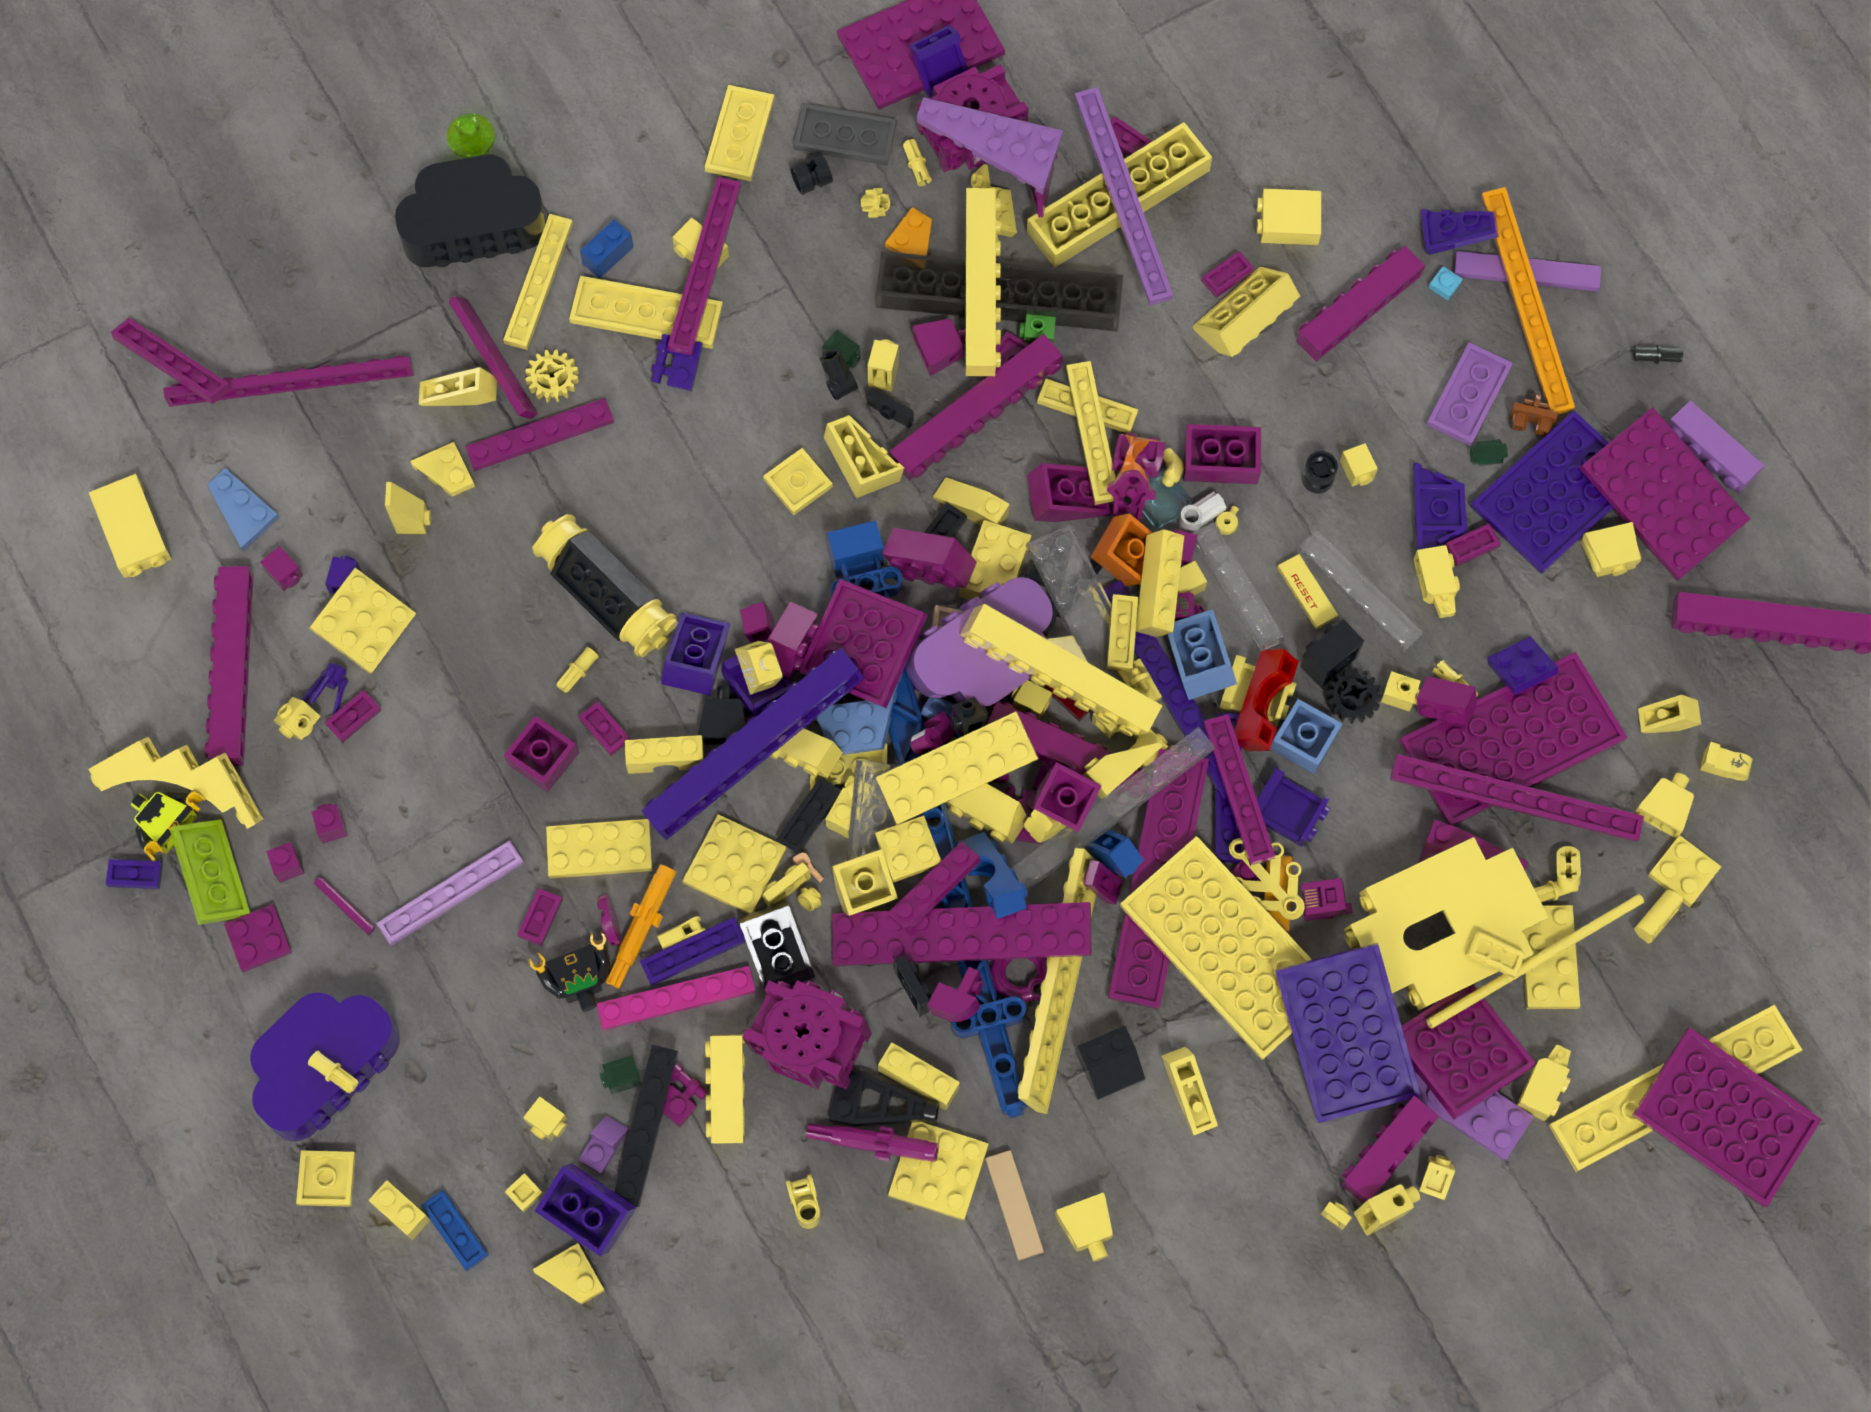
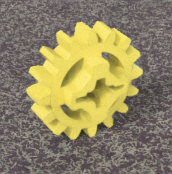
[525,350,579,403]

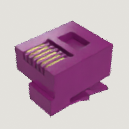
[1302,878,1353,921]

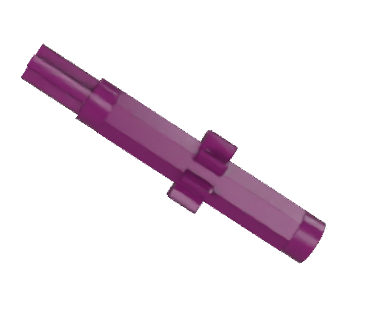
[806,1123,939,1162]

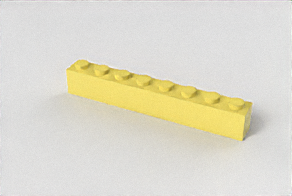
[966,188,1001,376]

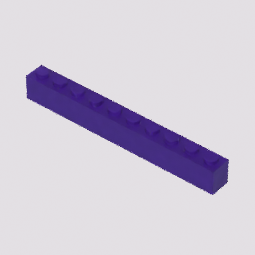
[641,648,865,840]

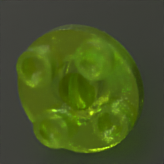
[447,114,495,158]

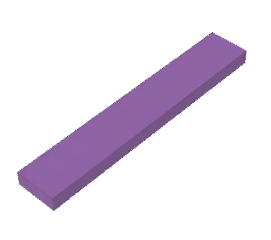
[1454,251,1601,292]

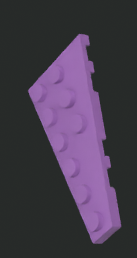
[917,97,1063,195]

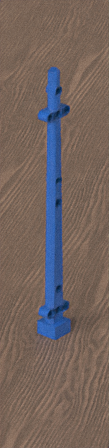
[827,520,1028,1118]

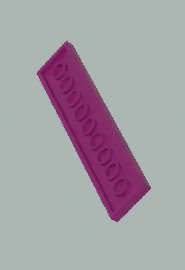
[1108,749,1209,1009]
[833,902,1092,967]

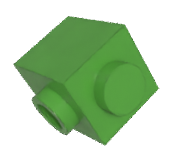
[1019,314,1056,344]

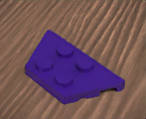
[1413,463,1467,551]

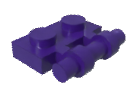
[651,334,703,392]

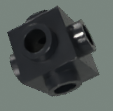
[949,697,989,737]

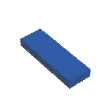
[421,1190,489,1272]

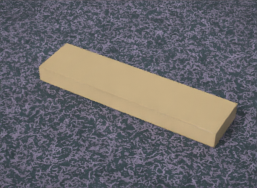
[985,1150,1044,1261]

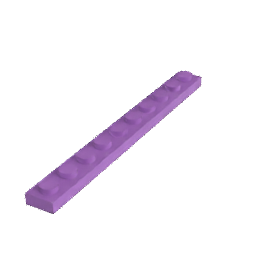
[1075,87,1173,306]

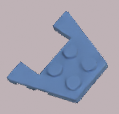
[817,674,902,755]

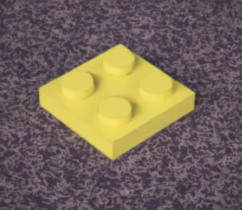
[763,448,833,515]
[875,816,941,883]
[1648,835,1722,908]
[296,1150,356,1207]

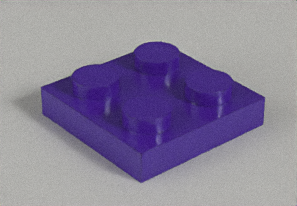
[1487,636,1558,695]

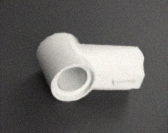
[1178,491,1227,534]

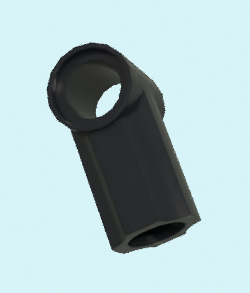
[819,349,858,401]

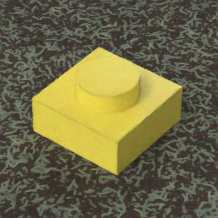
[505,1173,543,1212]
[1321,1202,1352,1230]

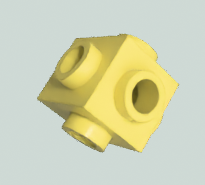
[273,697,321,740]

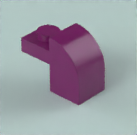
[927,967,983,1022]

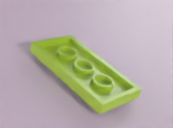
[170,819,250,925]

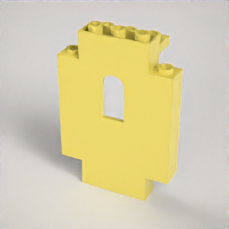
[1344,837,1549,1010]

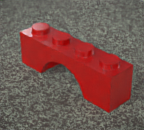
[1234,649,1299,752]

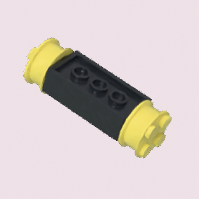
[532,514,678,657]

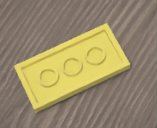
[705,85,775,181]
[546,819,652,879]
[1523,905,1580,1009]

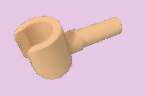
[793,853,824,883]

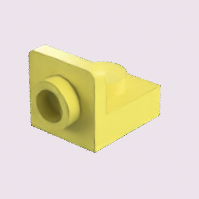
[1419,1155,1455,1200]

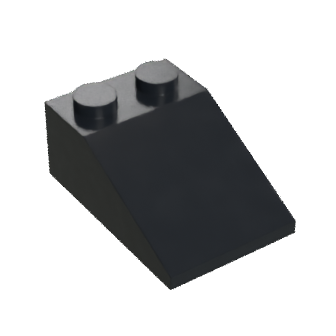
[738,900,815,995]

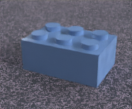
[1168,609,1237,700]

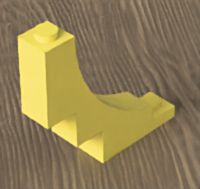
[88,736,264,829]

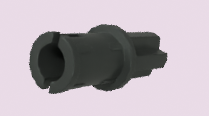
[1633,345,1684,364]

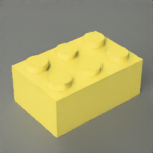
[959,520,1031,600]

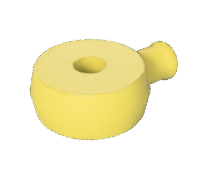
[1215,506,1239,535]

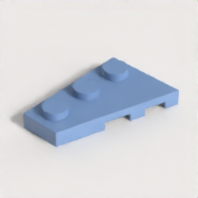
[207,468,279,552]

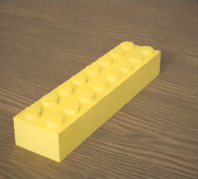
[1027,122,1212,268]
[960,604,1163,737]

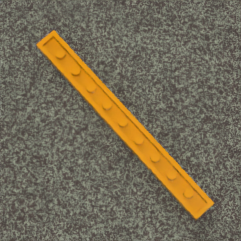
[1481,187,1575,414]

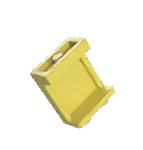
[1219,655,1297,727]

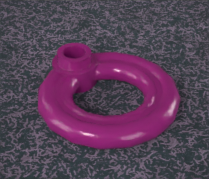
[990,958,1047,1002]

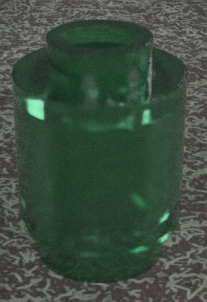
[1470,439,1508,466]

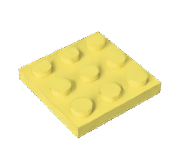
[309,568,416,674]
[683,814,787,914]
[888,1122,989,1221]

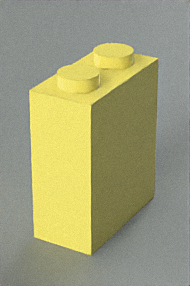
[1256,189,1321,245]

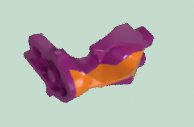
[1107,432,1166,522]

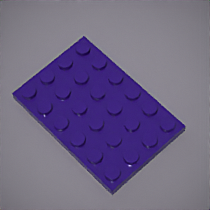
[1470,411,1614,574]
[1275,943,1421,1123]

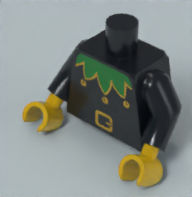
[528,930,610,1012]

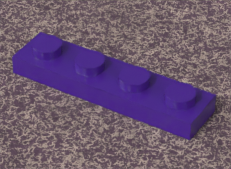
[640,917,746,986]

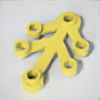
[1229,838,1305,920]

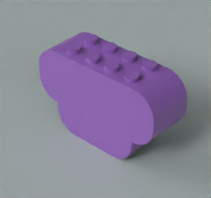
[905,577,1053,706]

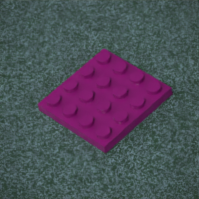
[799,579,928,708]
[1402,984,1536,1120]

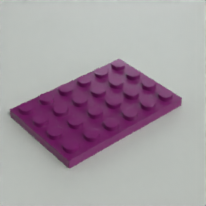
[837,0,1005,110]
[1579,407,1751,581]
[1632,1028,1822,1207]

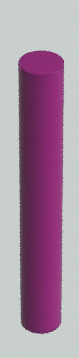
[314,876,375,935]

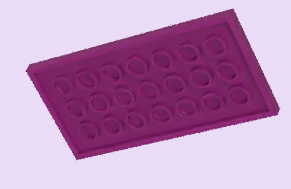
[1399,652,1627,826]

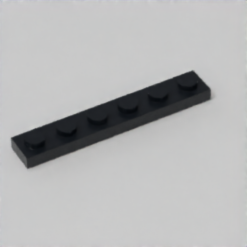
[614,1045,679,1207]

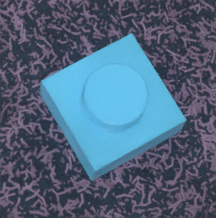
[1428,266,1463,300]

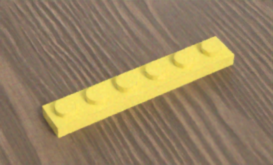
[503,214,573,350]
[1066,361,1115,505]

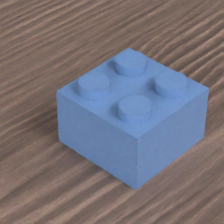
[1270,699,1342,774]

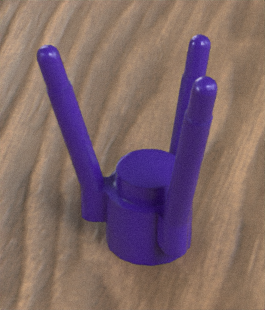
[301,663,348,716]

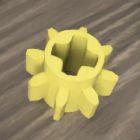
[861,188,890,218]

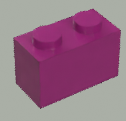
[1417,676,1477,726]

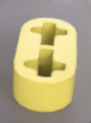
[1556,846,1581,890]

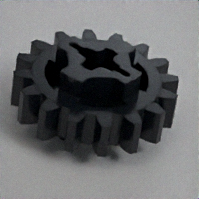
[1326,668,1382,724]

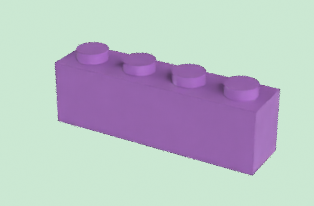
[1668,400,1764,494]

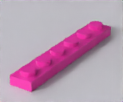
[596,966,756,1031]

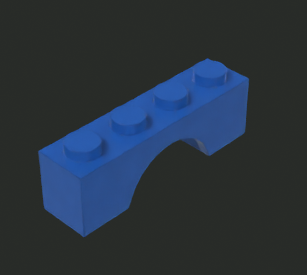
[956,832,1028,919]

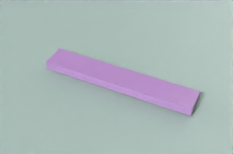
[376,840,524,946]

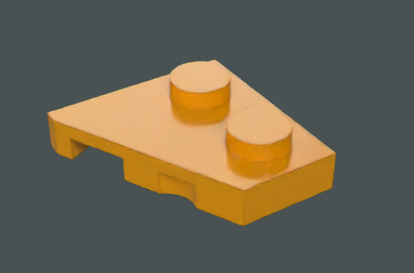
[885,207,932,270]

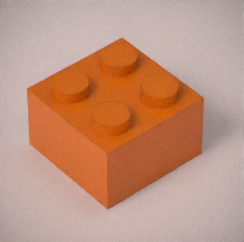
[1091,513,1152,586]

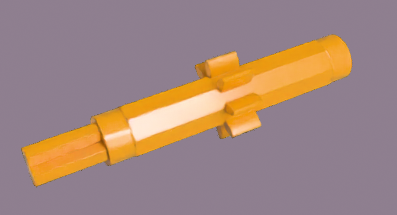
[606,864,677,989]

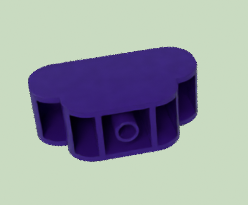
[250,992,400,1141]

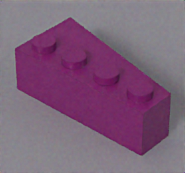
[1341,1096,1439,1204]

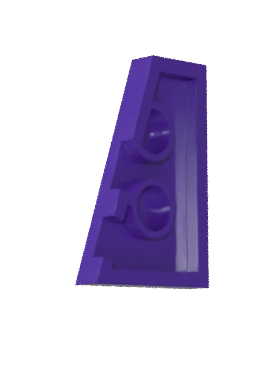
[1421,209,1499,255]

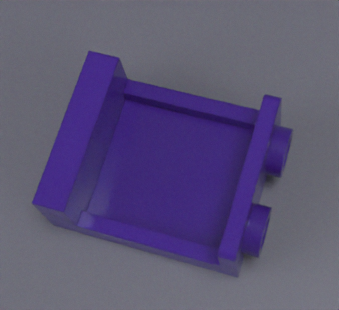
[908,25,968,98]
[722,640,797,717]
[1257,768,1330,847]

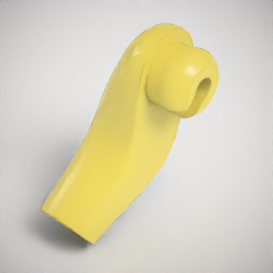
[1161,448,1185,487]

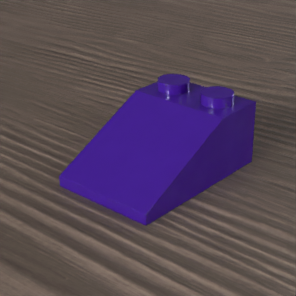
[661,612,730,696]

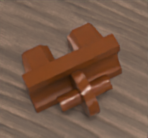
[1509,394,1558,437]

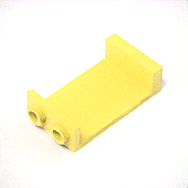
[88,474,171,578]

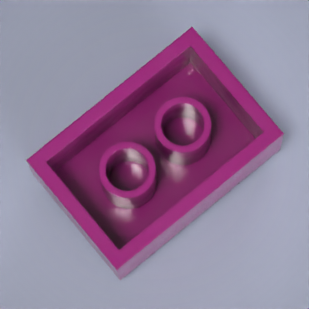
[1184,424,1261,484]
[882,528,977,589]

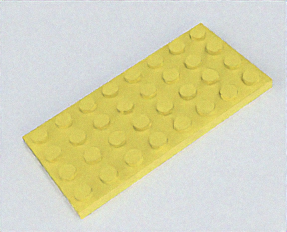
[1120,836,1312,1060]

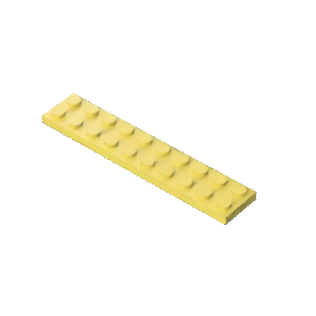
[1018,848,1096,1114]
[1549,1005,1802,1172]

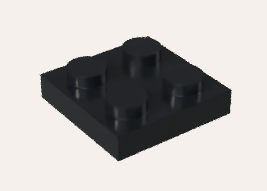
[895,955,931,1017]

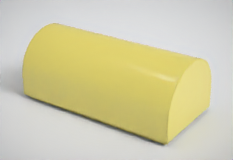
[1634,890,1683,944]

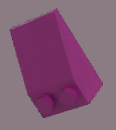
[1027,463,1112,522]

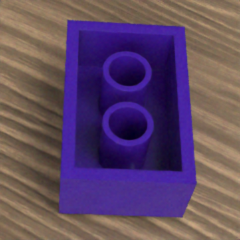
[535,1163,637,1256]

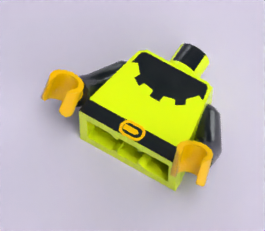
[131,791,206,861]

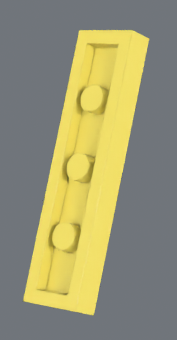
[1037,379,1138,433]

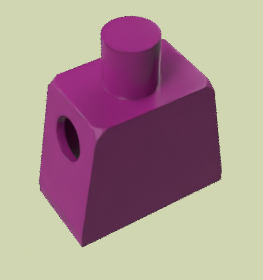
[912,319,966,376]

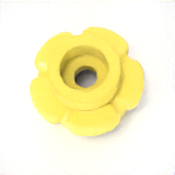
[797,887,821,911]

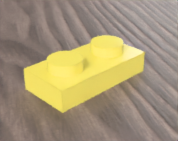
[762,862,811,906]

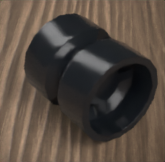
[790,154,833,195]
[1302,451,1338,494]

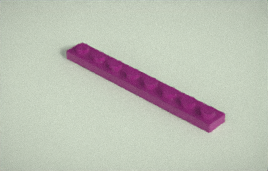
[668,177,741,356]

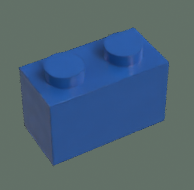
[580,219,634,279]
[1086,828,1144,878]

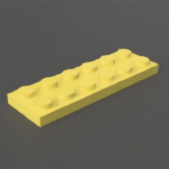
[569,276,723,349]
[876,712,1039,824]

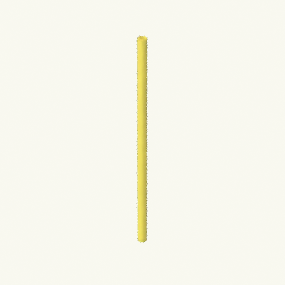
[1426,894,1644,1029]

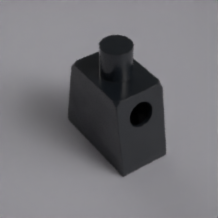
[698,686,745,745]

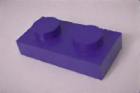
[106,859,163,889]

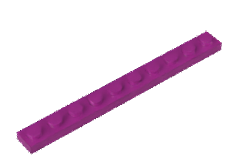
[163,356,414,407]
[1390,754,1644,842]

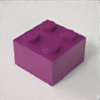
[768,602,819,679]
[504,716,579,792]

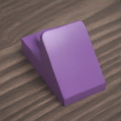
[578,1116,629,1175]

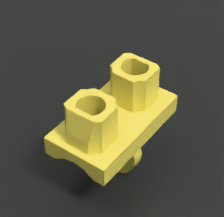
[1117,658,1162,701]

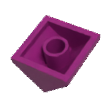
[1032,762,1101,832]

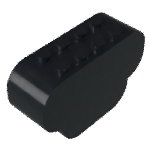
[395,154,546,267]

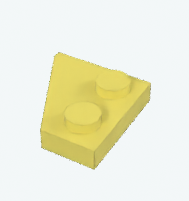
[410,442,475,497]
[533,1243,605,1305]

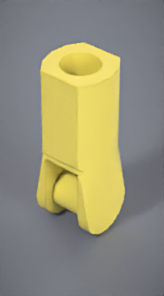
[657,916,706,950]

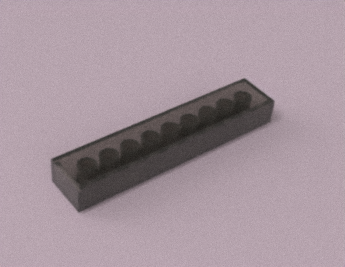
[876,251,1123,331]

